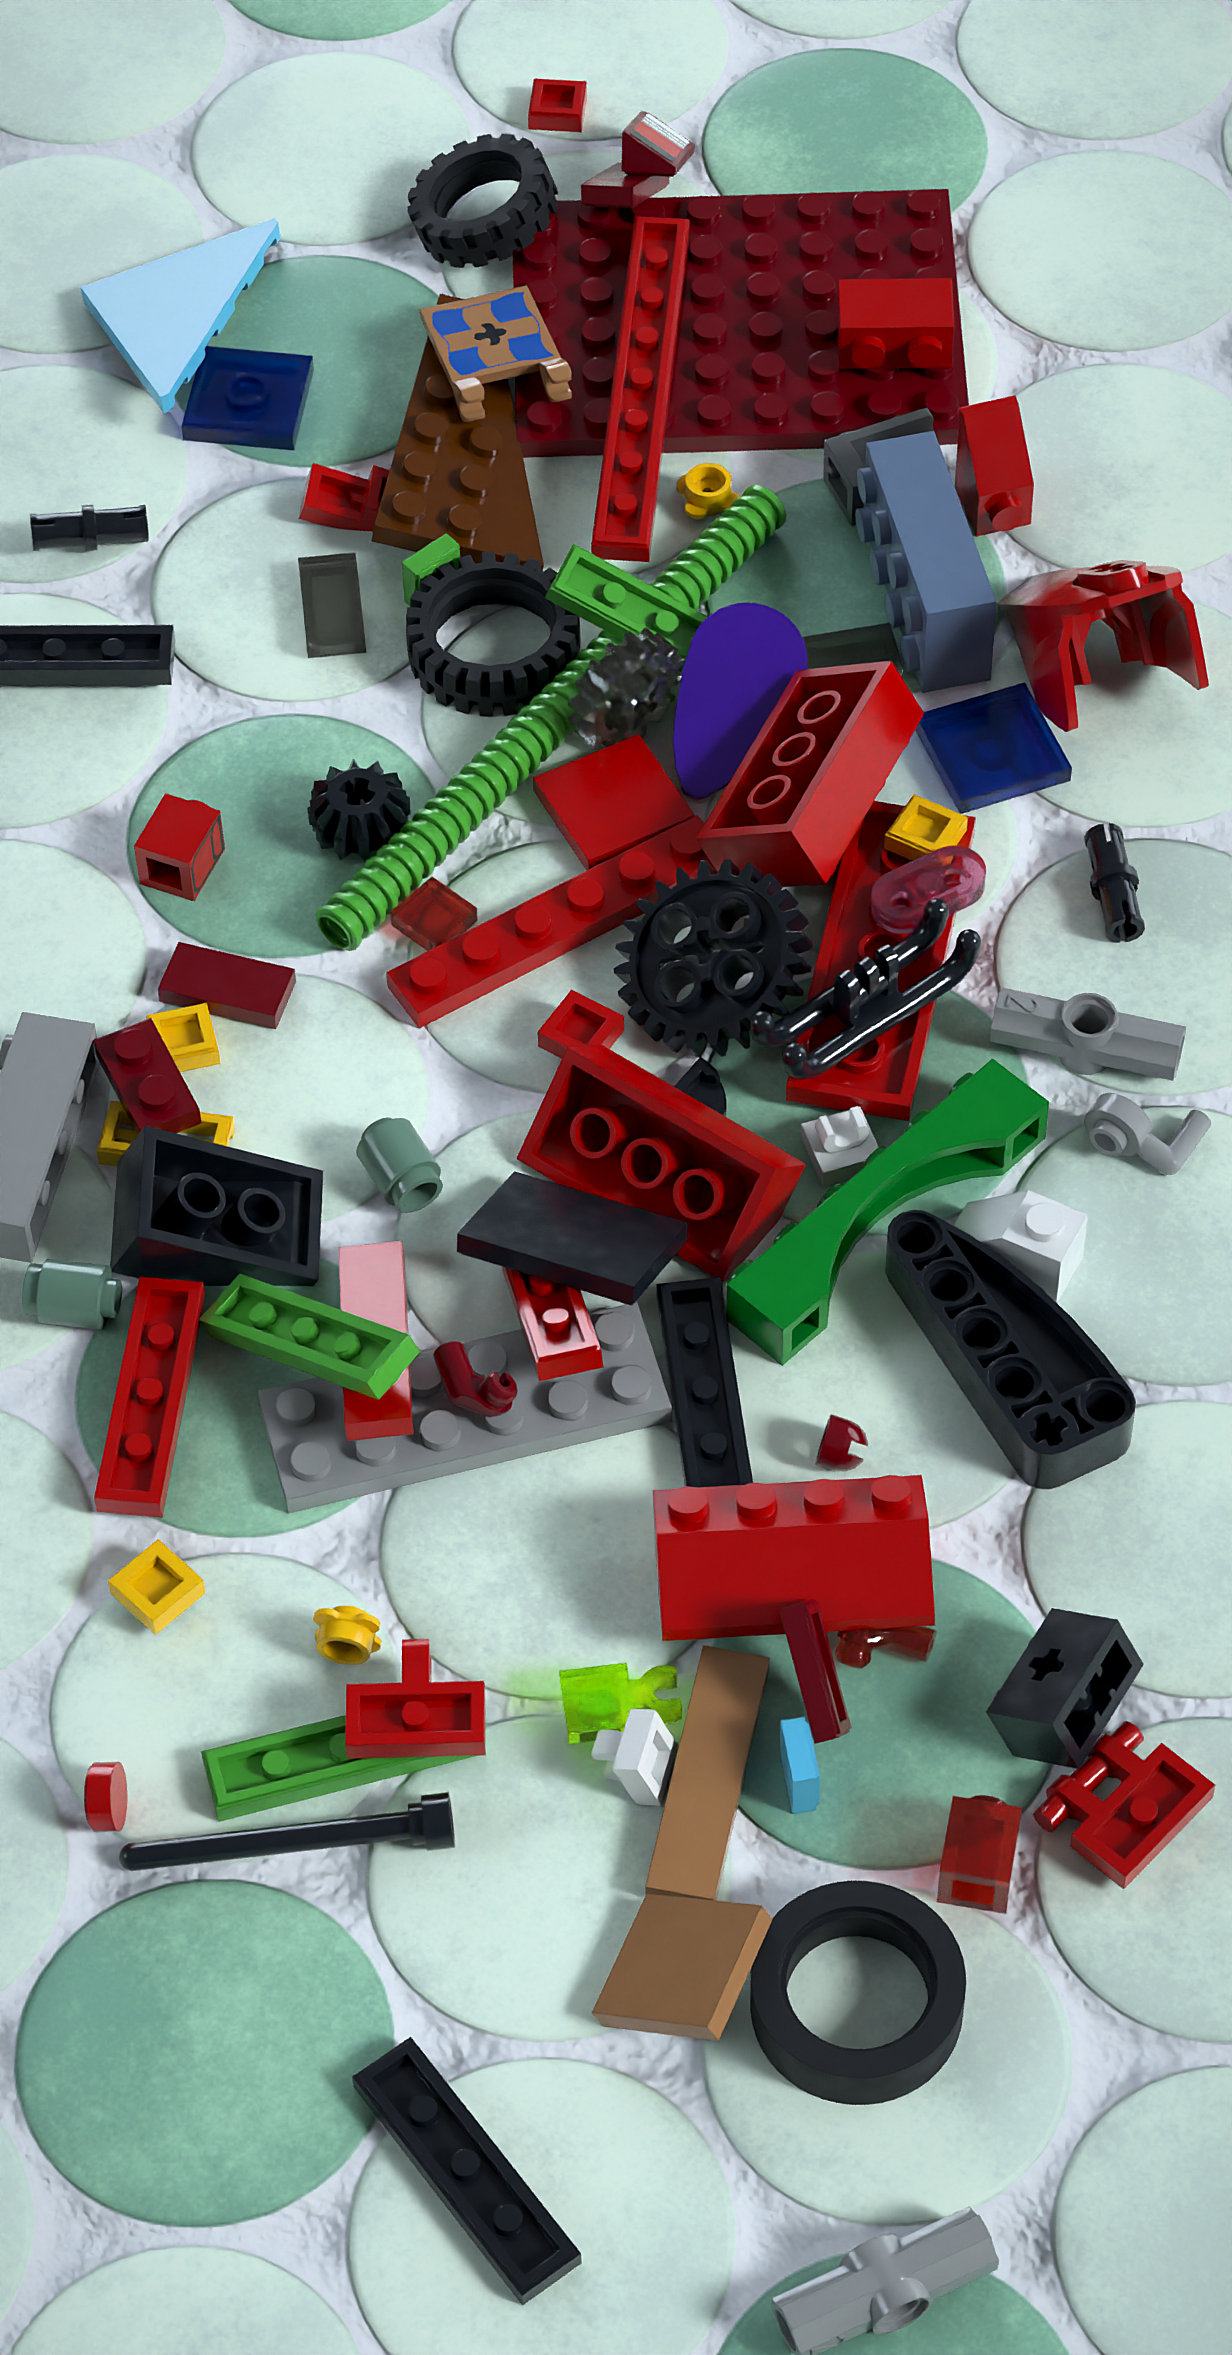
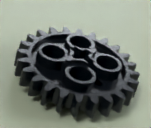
[614,858,813,1058]

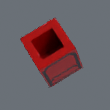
[134,793,225,901]

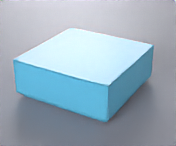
[780,1717,820,1814]

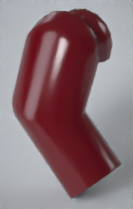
[433,1341,518,1418]

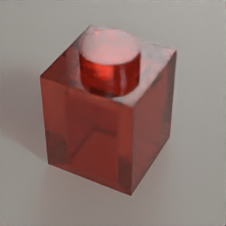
[937,1795,1022,1914]

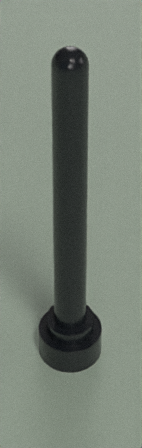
[119,1792,455,1871]

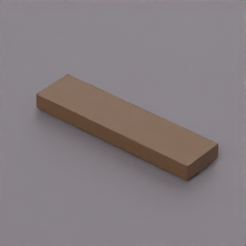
[645,1645,770,1901]

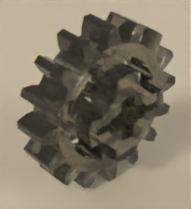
[568,628,684,749]

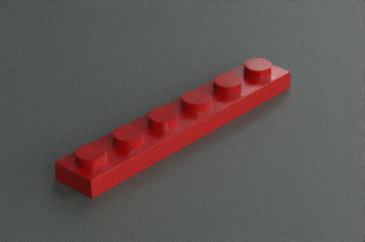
[386,815,718,1028]

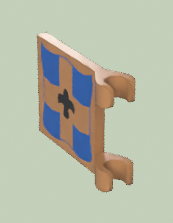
[420,285,572,422]

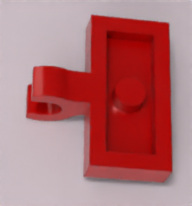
[345,1639,486,1758]

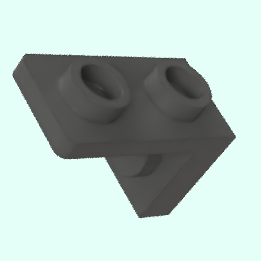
[823,408,933,527]

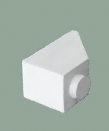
[954,1190,1088,1303]

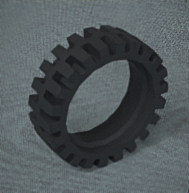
[406,552,581,717]

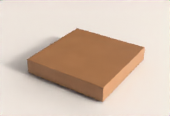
[592,1893,773,2041]

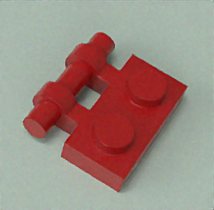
[1033,1721,1215,1890]

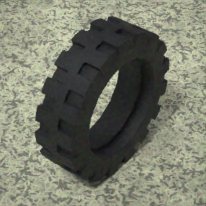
[407,133,558,268]

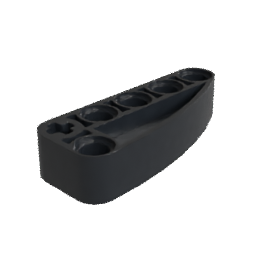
[885,1210,1136,1489]

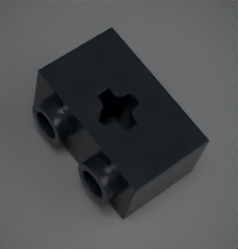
[986,1608,1144,1769]

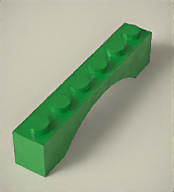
[726,1058,1049,1366]

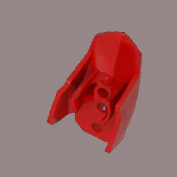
[997,560,1209,732]

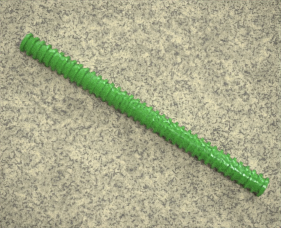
[315,485,786,951]

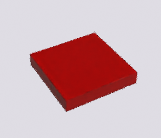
[533,734,695,871]

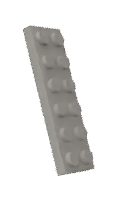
[257,1302,672,1514]

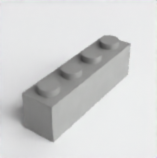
[0,1012,100,1263]

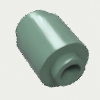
[356,1117,443,1213]
[22,1259,122,1330]

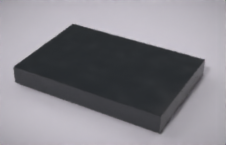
[457,1171,688,1305]

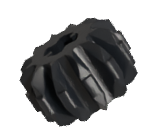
[307,759,411,863]

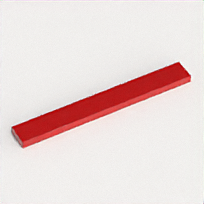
[591,216,690,562]

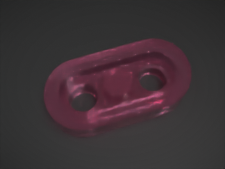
[871,845,986,934]

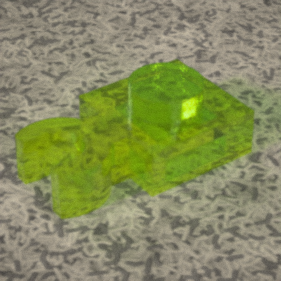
[559,1662,682,1744]

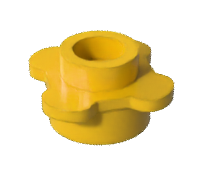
[676,463,739,519]
[313,1605,382,1665]

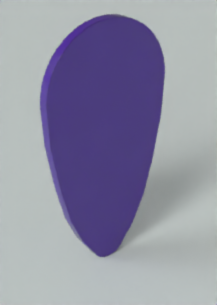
[673,603,808,800]

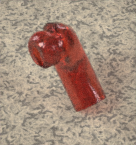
[835,1626,937,1669]

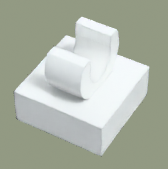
[801,1106,879,1187]
[591,1709,679,1806]

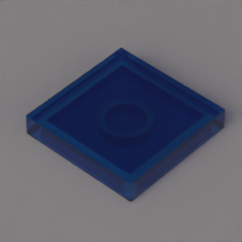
[181,346,314,451]
[915,682,1072,814]

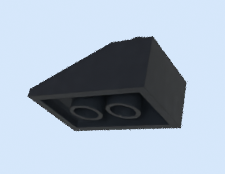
[110,1126,323,1286]

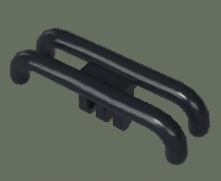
[750,898,981,1080]

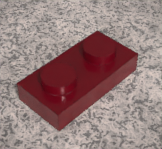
[93,1018,202,1135]

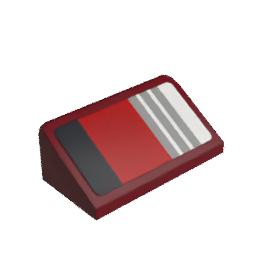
[621,111,695,177]

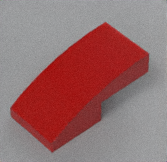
[298,463,390,532]

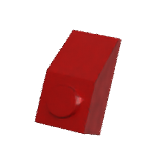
[955,395,1034,536]

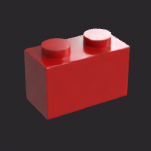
[837,278,954,369]

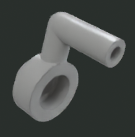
[1084,1093,1211,1175]

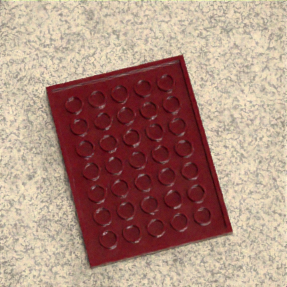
[512,189,969,458]

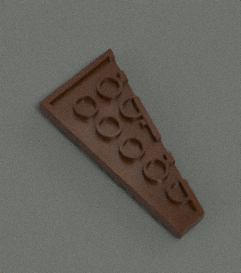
[372,294,544,572]

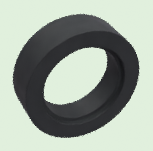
[750,1881,966,2105]

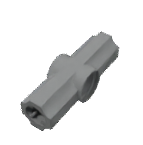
[989,988,1186,1081]
[772,2206,999,2355]

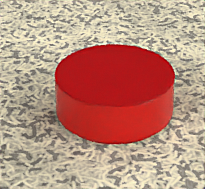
[84,1762,127,1832]

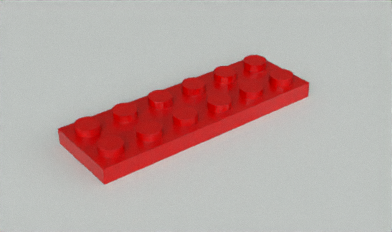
[786,801,976,1121]

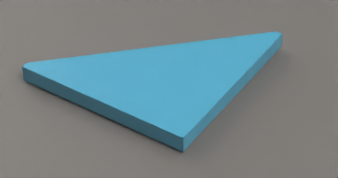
[81,218,281,413]

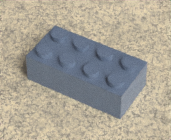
[855,431,997,693]

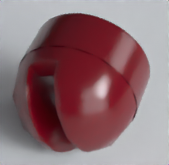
[815,1414,868,1472]

